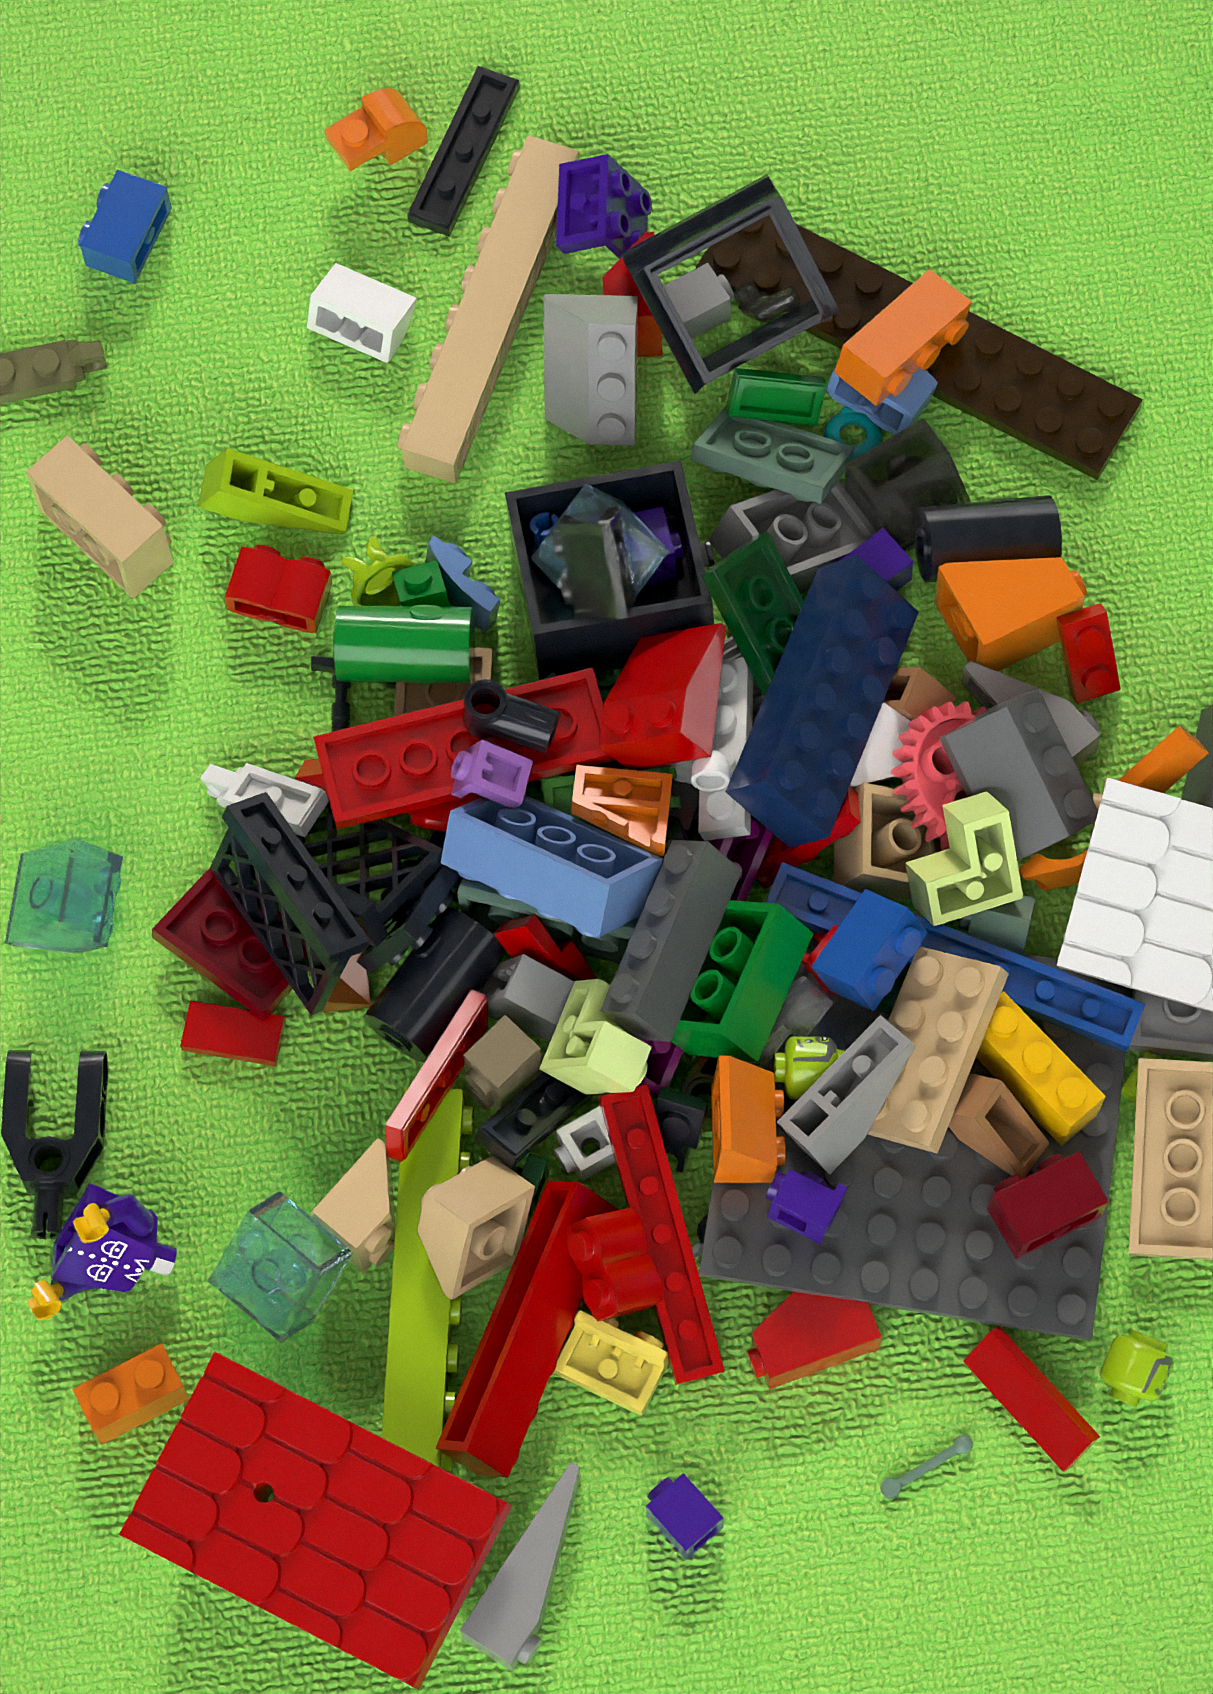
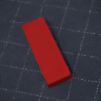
[963,1326,1100,1472]

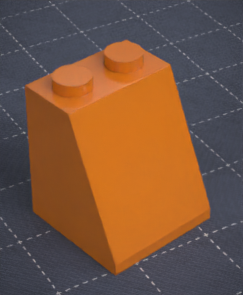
[935,557,1087,672]

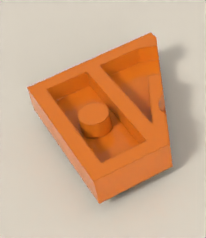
[571,765,673,856]

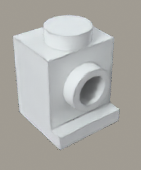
[554,1106,615,1181]

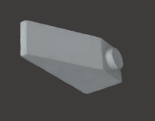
[961,661,1100,767]
[777,1015,915,1175]

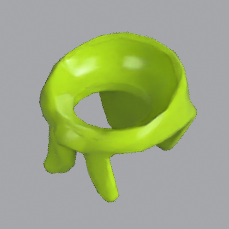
[341,536,413,606]

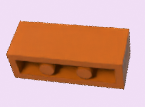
[834,269,972,406]

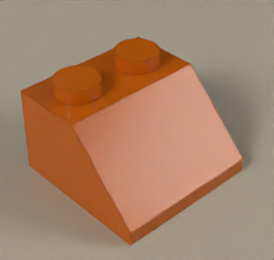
[711,1056,786,1183]

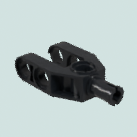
[1,1050,108,1239]

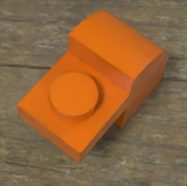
[324,88,428,172]

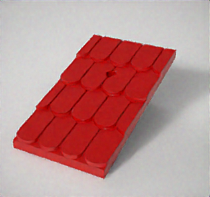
[119,1351,512,1690]

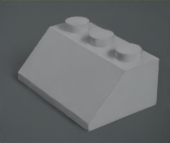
[544,294,638,445]

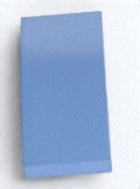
[425,536,501,633]

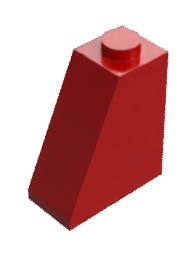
[746,1292,881,1390]

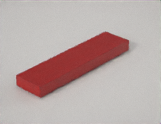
[385,990,488,1162]

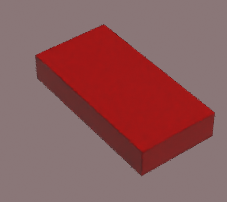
[180,1000,286,1067]

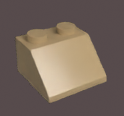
[312,1138,395,1273]
[417,1155,535,1300]

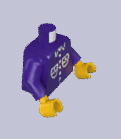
[28,1184,177,1321]

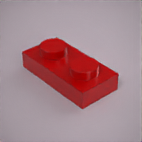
[1056,603,1121,704]

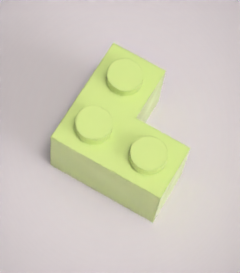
[905,791,1023,926]
[539,979,652,1095]

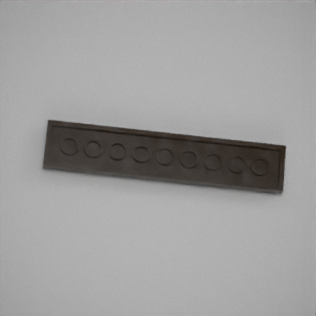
[696,215,1143,480]

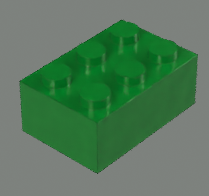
[671,900,813,1062]

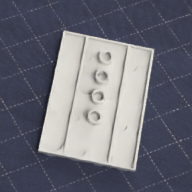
[1057,778,1213,1012]

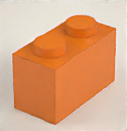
[72,1343,190,1445]

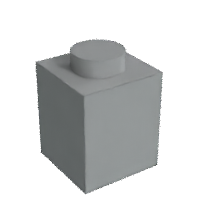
[664,263,734,339]

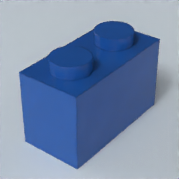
[78,169,172,284]
[811,889,928,1011]

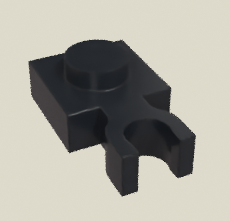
[655,1087,709,1173]

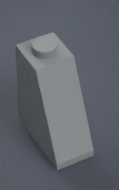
[479,954,574,1042]

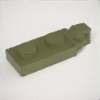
[0,340,107,404]

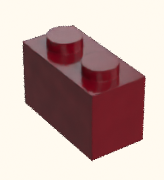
[987,1151,1109,1260]

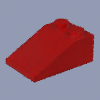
[599,623,726,770]

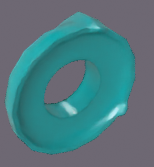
[823,406,883,467]

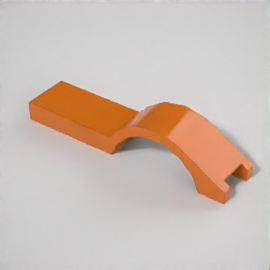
[1019,726,1209,891]

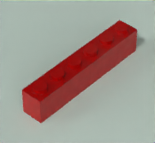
[435,1181,619,1478]

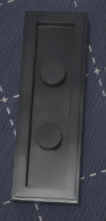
[474,1072,596,1169]

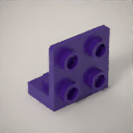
[556,154,652,259]

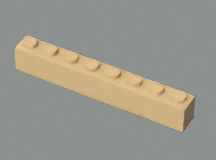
[397,135,580,484]

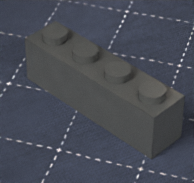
[600,840,742,1042]

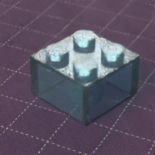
[208,1191,354,1343]

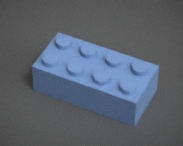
[441,795,663,938]

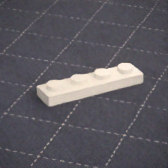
[698,657,753,841]

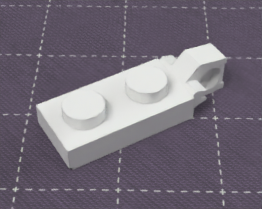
[201,763,329,837]

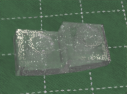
[747,976,834,1068]

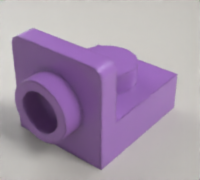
[451,740,533,809]

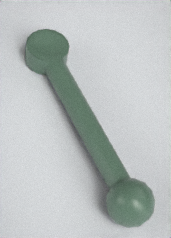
[881,1435,973,1499]

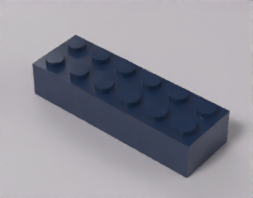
[725,555,919,848]

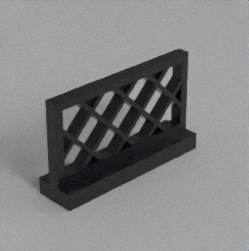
[210,792,370,1015]
[250,797,443,948]

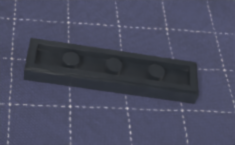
[407,66,520,237]

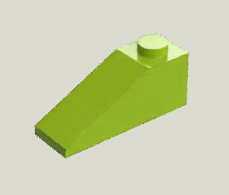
[198,448,353,535]

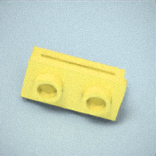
[553,1310,669,1416]

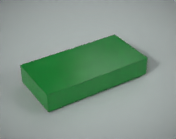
[725,368,827,425]

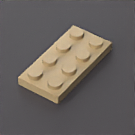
[867,947,1009,1154]
[1129,1058,1213,1261]

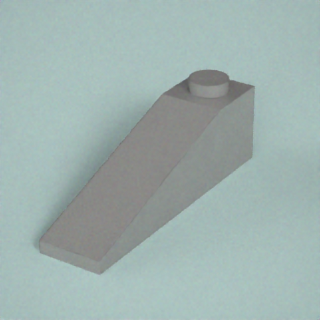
[460,1462,581,1672]

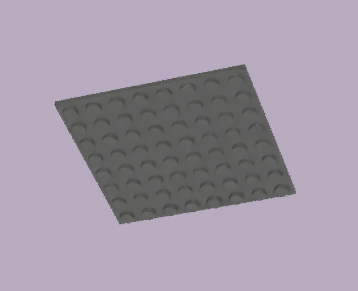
[698,928,1133,1341]

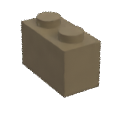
[463,1015,543,1111]

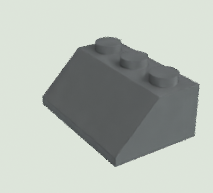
[939,688,1098,861]

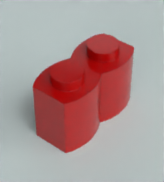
[225,544,332,633]
[567,1207,663,1322]

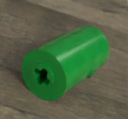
[333,605,475,685]

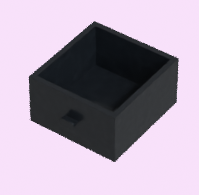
[505,461,715,681]

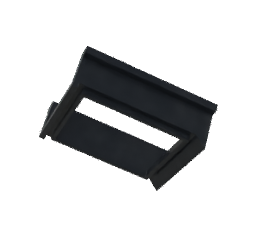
[620,174,841,394]

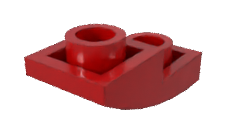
[494,914,598,982]

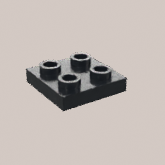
[356,859,460,974]

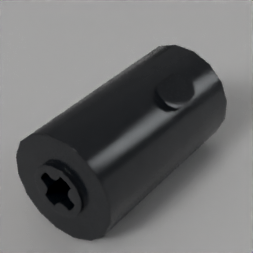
[914,495,1062,583]
[363,907,506,1063]

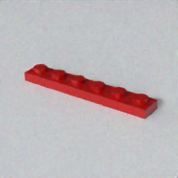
[598,1084,725,1385]

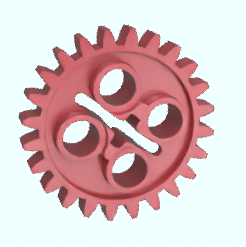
[891,701,986,851]

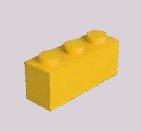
[976,991,1106,1146]

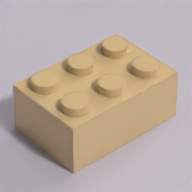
[26,436,174,599]

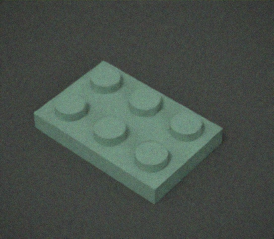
[691,406,855,504]

